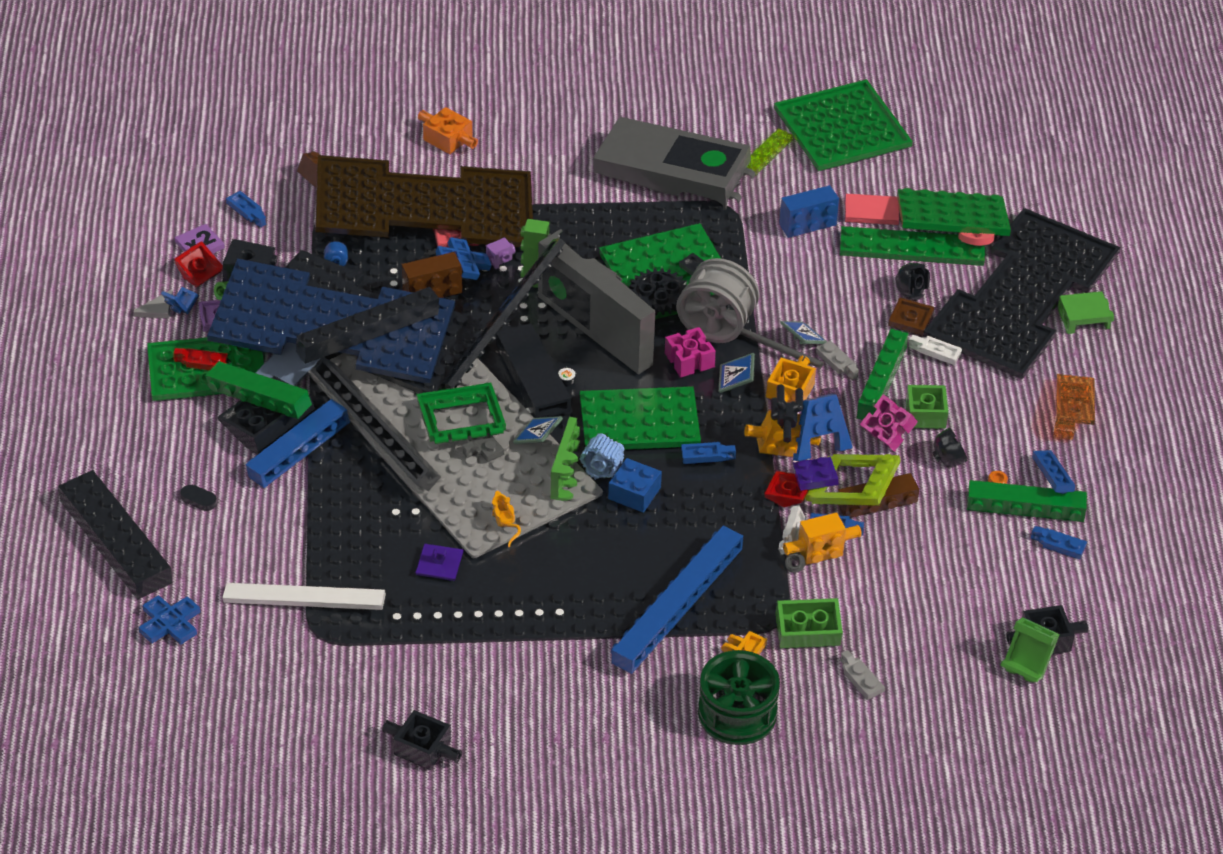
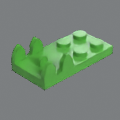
[550,417,580,501]

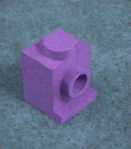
[486,238,515,269]

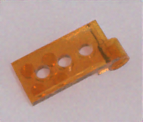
[1054,374,1095,440]

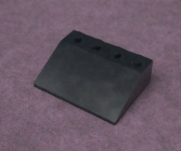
[217,376,315,455]

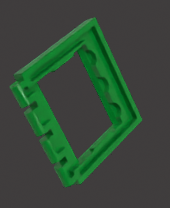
[416,383,506,444]

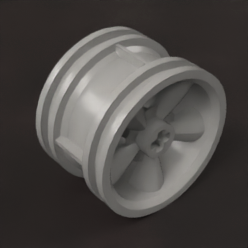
[676,258,760,343]

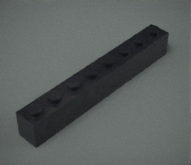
[296,287,439,364]

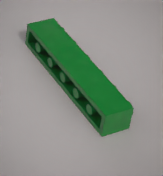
[856,329,909,420]
[205,361,312,419]
[967,480,1087,522]

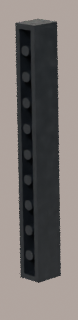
[310,356,441,492]

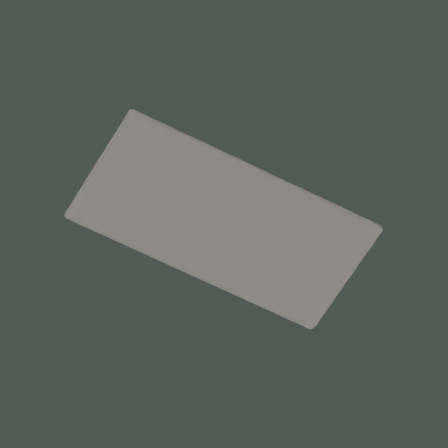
[308,353,603,558]

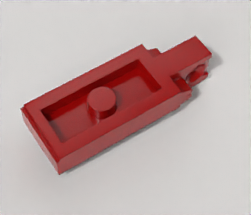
[173,348,228,370]

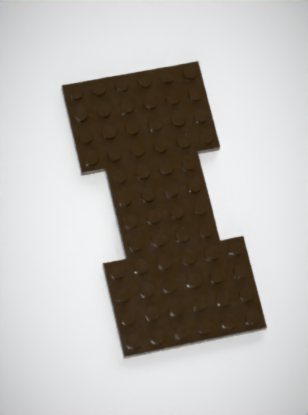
[315,155,533,247]

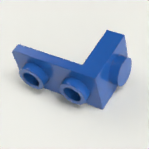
[161,287,199,315]

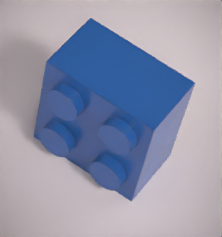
[608,458,662,513]

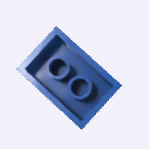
[779,185,839,238]

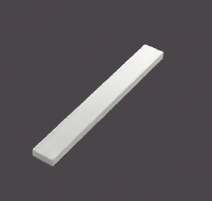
[223,583,386,610]

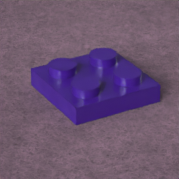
[793,457,839,491]

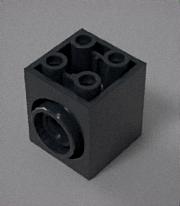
[222,239,278,282]

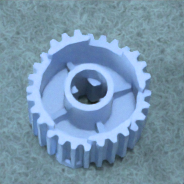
[580,434,624,479]

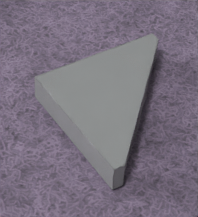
[134,290,173,318]

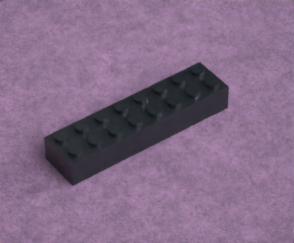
[58,470,173,600]

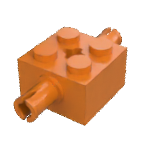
[418,107,478,154]

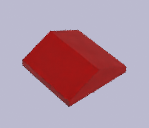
[174,241,223,287]
[765,471,809,507]

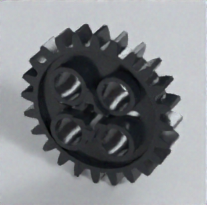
[629,268,687,316]

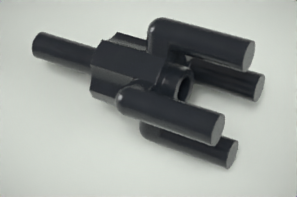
[771,384,803,443]

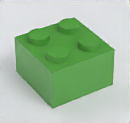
[906,385,948,429]

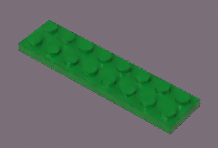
[840,226,985,266]

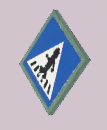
[780,321,828,344]
[719,353,755,393]
[513,416,563,444]

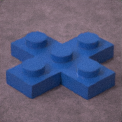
[435,237,492,280]
[139,595,201,645]

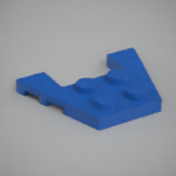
[793,394,853,461]

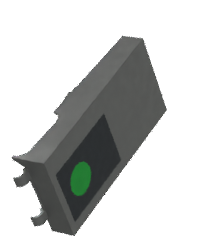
[593,117,755,210]
[538,229,655,374]

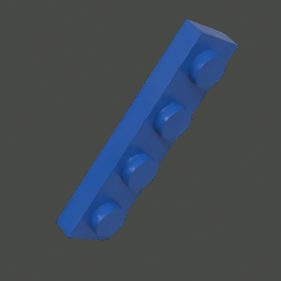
[1032,450,1075,494]

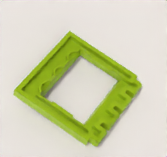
[805,454,901,505]

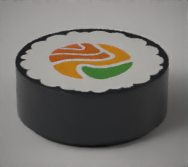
[558,367,576,385]

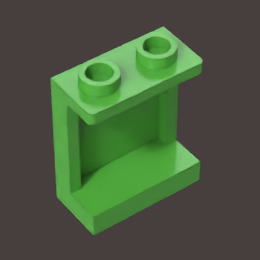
[1058,291,1114,334]
[1000,617,1060,683]

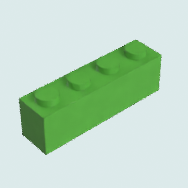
[521,219,549,288]

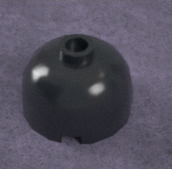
[895,263,930,300]
[932,427,968,467]

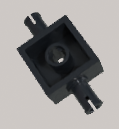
[1006,605,1088,654]
[382,710,463,770]

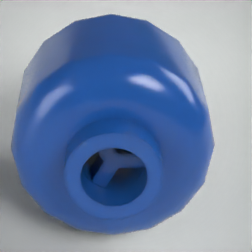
[324,242,348,266]

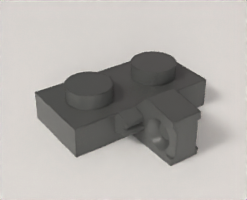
[463,433,504,462]

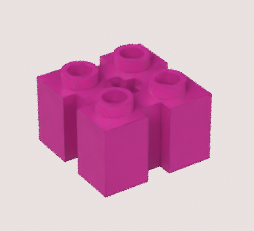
[665,327,716,377]
[860,394,918,452]

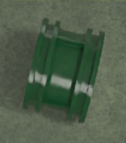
[698,650,780,745]

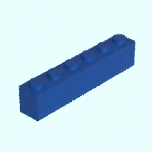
[245,399,350,488]

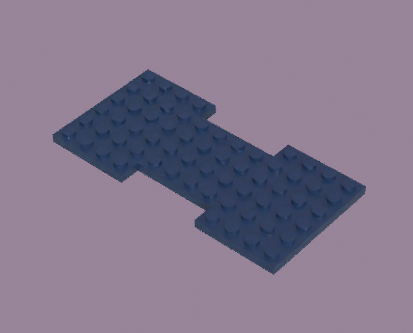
[207,259,455,383]

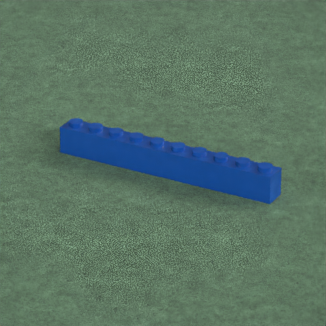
[610,526,743,674]

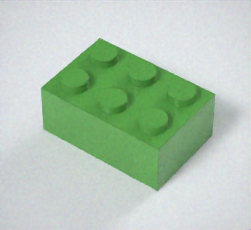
[775,598,843,648]

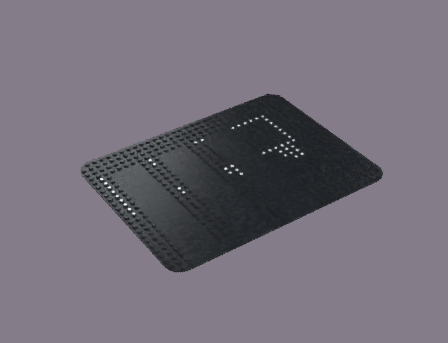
[306,200,790,646]

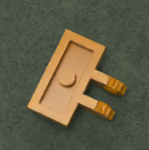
[721,631,767,654]

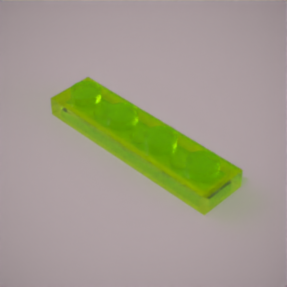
[747,128,793,177]

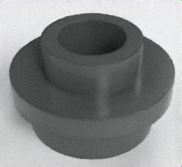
[785,553,805,573]

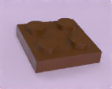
[888,297,935,336]

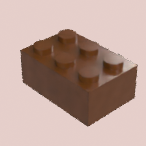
[402,252,462,298]

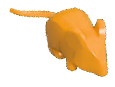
[491,491,521,547]

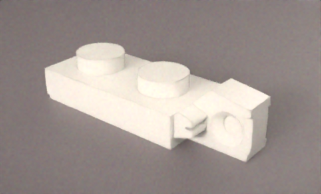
[909,335,962,365]
[779,505,807,555]

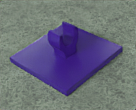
[416,544,464,581]

